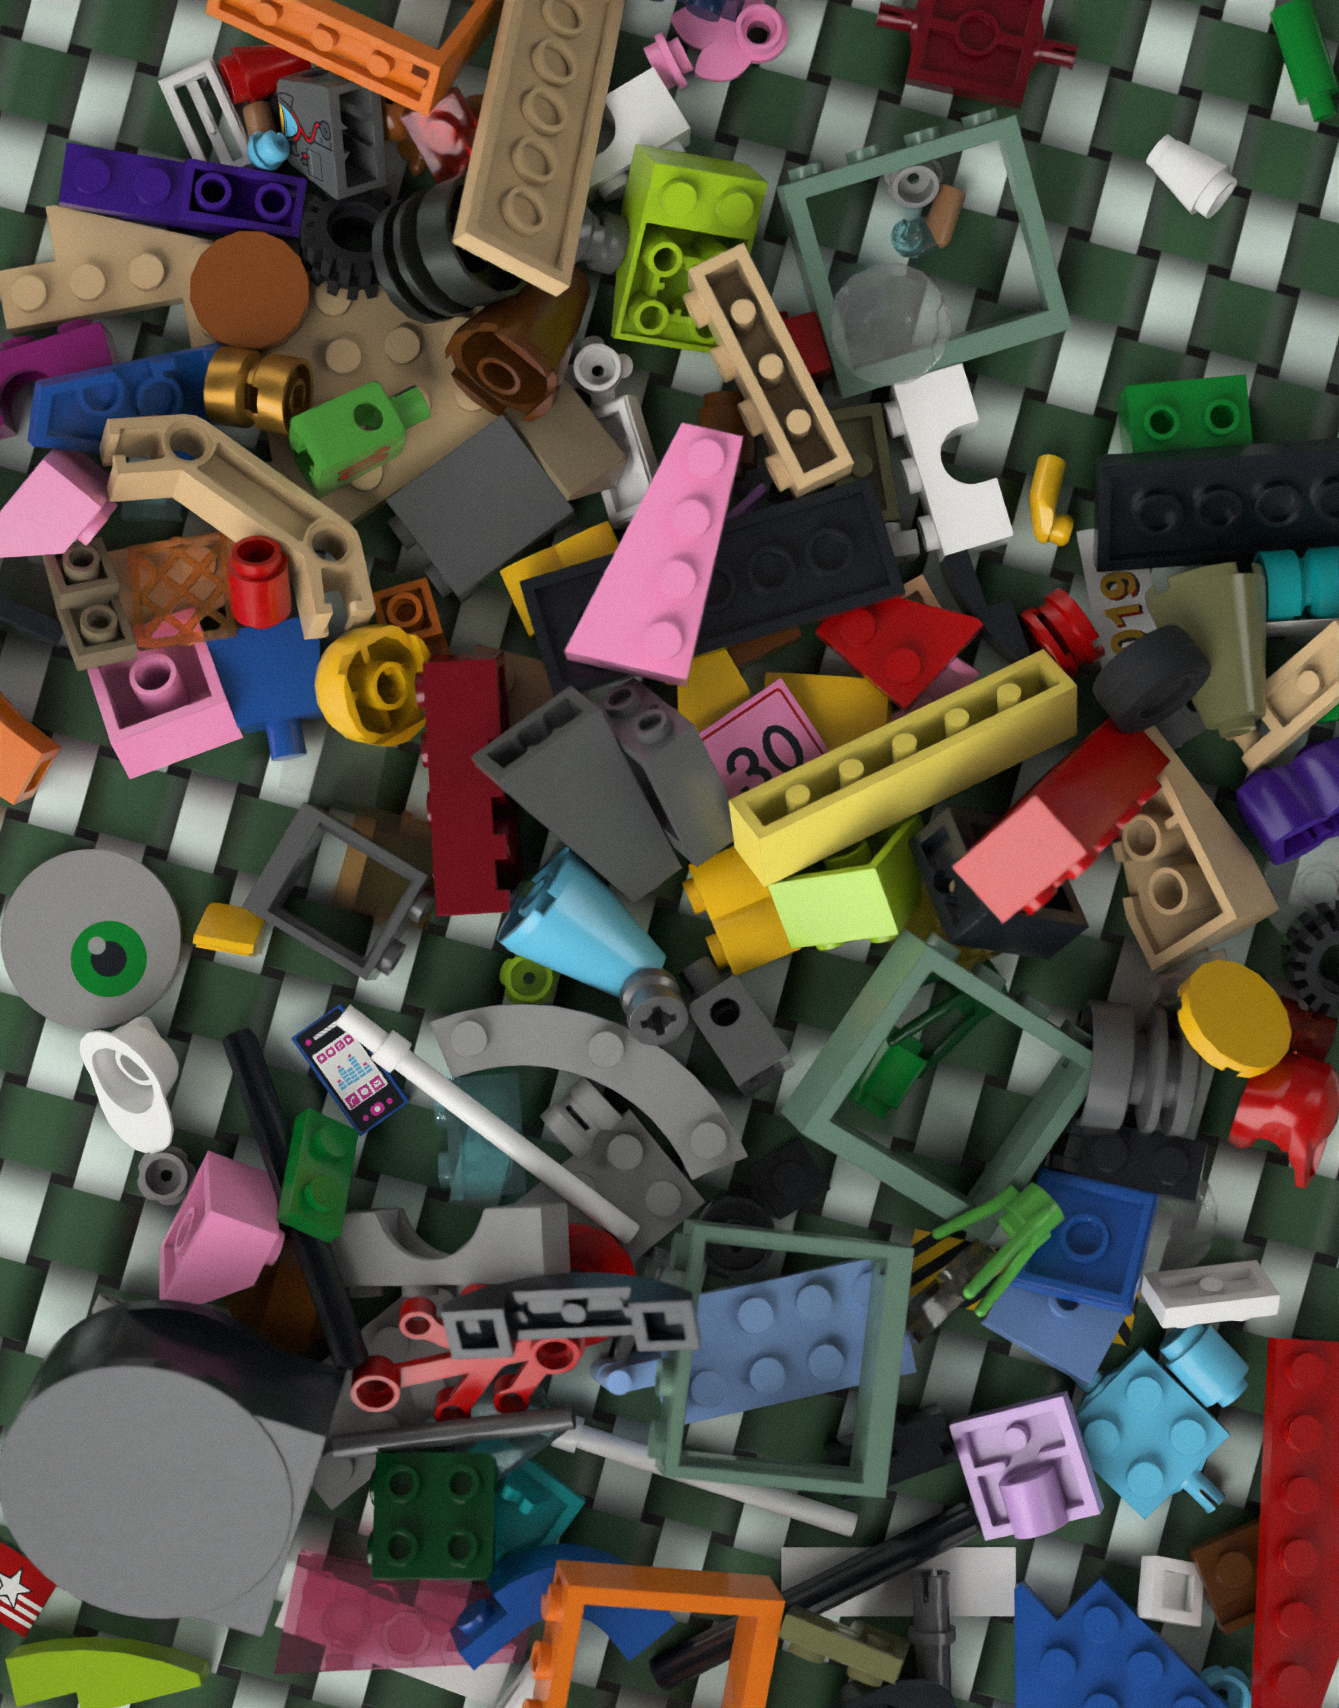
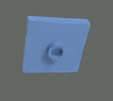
[980,1277,1143,1386]

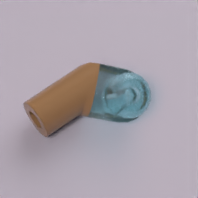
[890,184,966,259]

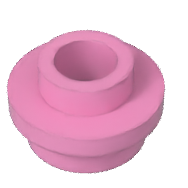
[643,31,694,90]

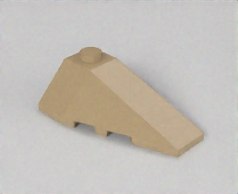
[1090,725,1279,972]

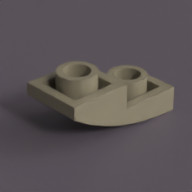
[42,537,137,671]

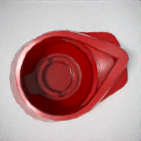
[1227,1053,1339,1189]

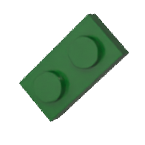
[276,1108,359,1244]

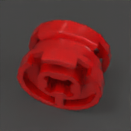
[1017,588,1105,679]

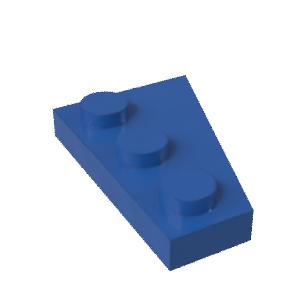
[27,343,225,461]

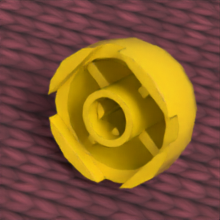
[314,624,431,747]

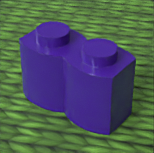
[1236,737,1339,866]

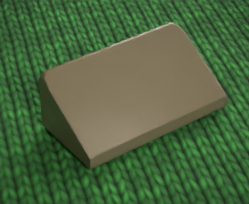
[504,377,627,501]

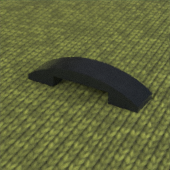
[441,1272,701,1360]

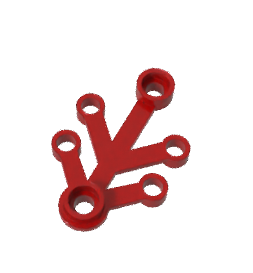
[350,1284,586,1422]

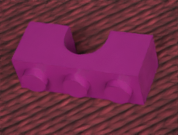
[0,319,120,440]

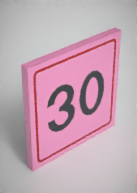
[699,678,830,799]

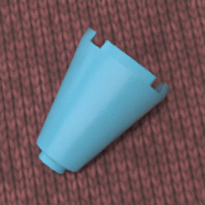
[497,846,666,999]

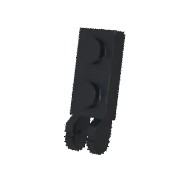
[1039,1119,1208,1204]

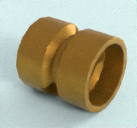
[204,346,314,435]

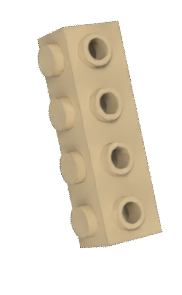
[683,243,854,499]

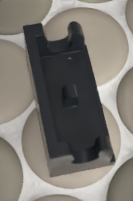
[823,1402,958,1502]

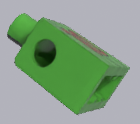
[288,381,431,500]

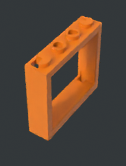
[206,0,504,117]
[522,1560,785,1708]

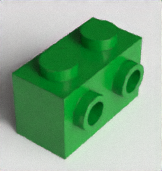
[1117,374,1253,453]

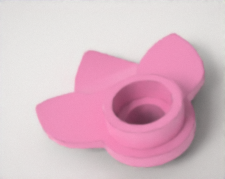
[671,0,788,83]

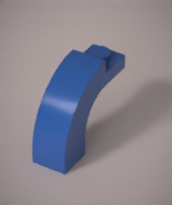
[449,1544,677,1671]

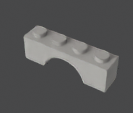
[330,1202,571,1298]

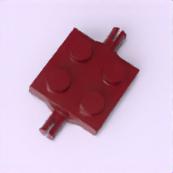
[875,0,1078,110]

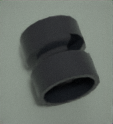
[698,1191,775,1277]

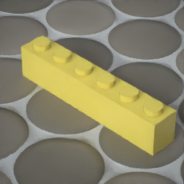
[729,649,1077,887]

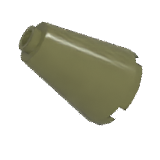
[1144,562,1267,738]

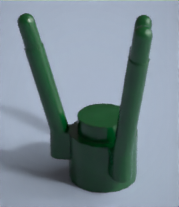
[887,954,1008,1079]

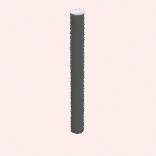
[332,1405,576,1460]

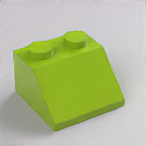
[768,814,923,950]

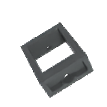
[595,677,734,867]
[242,802,435,981]

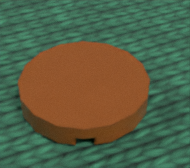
[190,231,311,353]

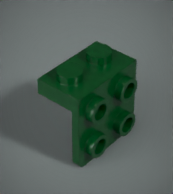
[367,1453,498,1582]

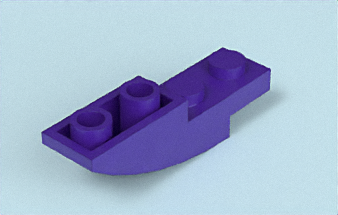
[58,142,307,240]

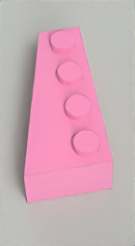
[565,423,743,687]

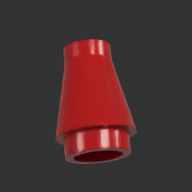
[219,44,311,105]

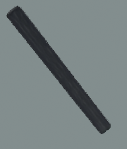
[223,1028,369,1371]
[649,1502,982,1691]

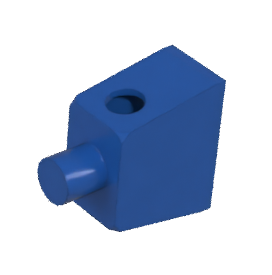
[205,617,327,761]

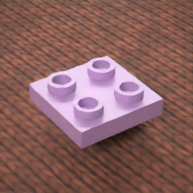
[949,1391,1104,1541]

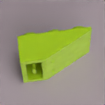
[611,144,768,354]

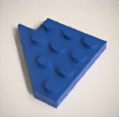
[1014,1574,1233,1708]

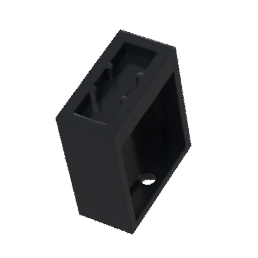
[908,807,1089,960]

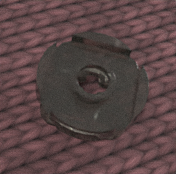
[905,1238,997,1346]

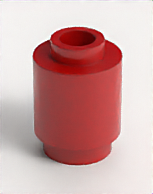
[226,536,292,629]

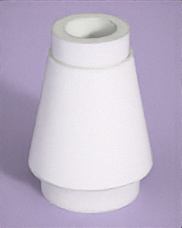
[1146,134,1237,219]

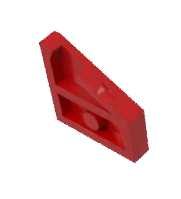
[815,598,983,714]

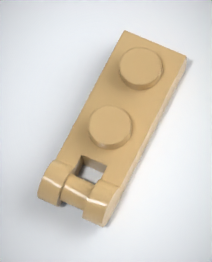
[1225,620,1339,773]

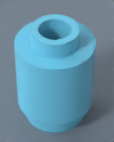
[1158,1323,1249,1408]

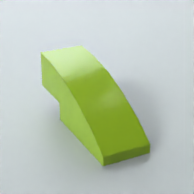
[5,1636,211,1708]

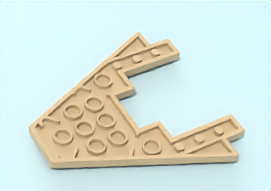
[0,205,499,629]

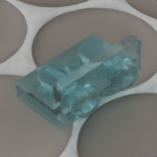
[434,1072,528,1201]

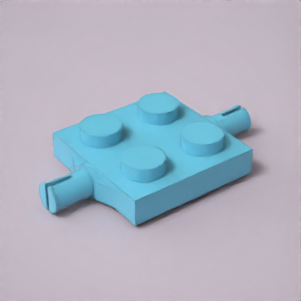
[1070,1346,1230,1520]

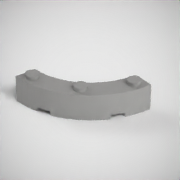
[430,1004,748,1180]

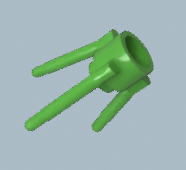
[932,1182,1064,1317]

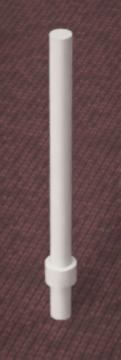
[335,1005,640,1245]
[527,1407,858,1538]

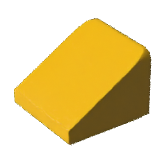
[193,902,267,957]

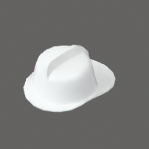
[80,1016,179,1154]

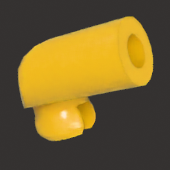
[1028,454,1074,546]

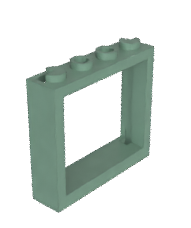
[776,108,1072,399]
[780,928,1093,1243]
[648,1219,915,1498]

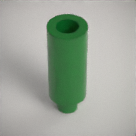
[1270,0,1339,122]

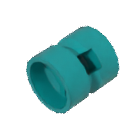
[1253,546,1339,622]

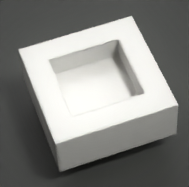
[1137,1555,1204,1627]

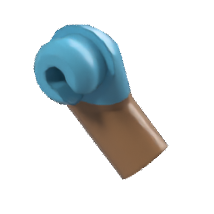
[243,101,290,172]

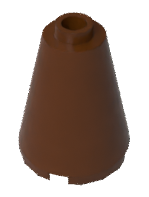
[445,264,591,422]

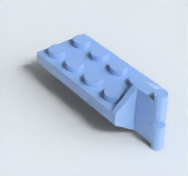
[590,1259,916,1425]

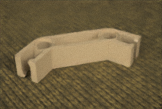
[99,414,376,640]

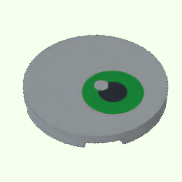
[1,849,183,1029]

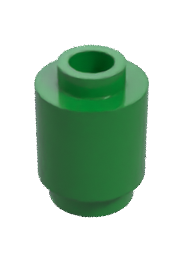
[847,1025,928,1119]

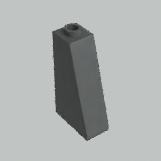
[471,686,682,903]

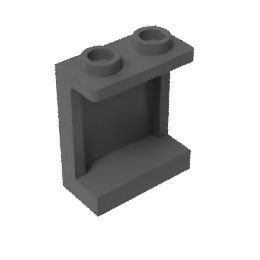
[386,414,576,603]

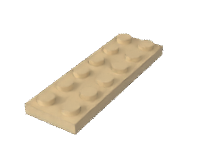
[452,0,625,297]

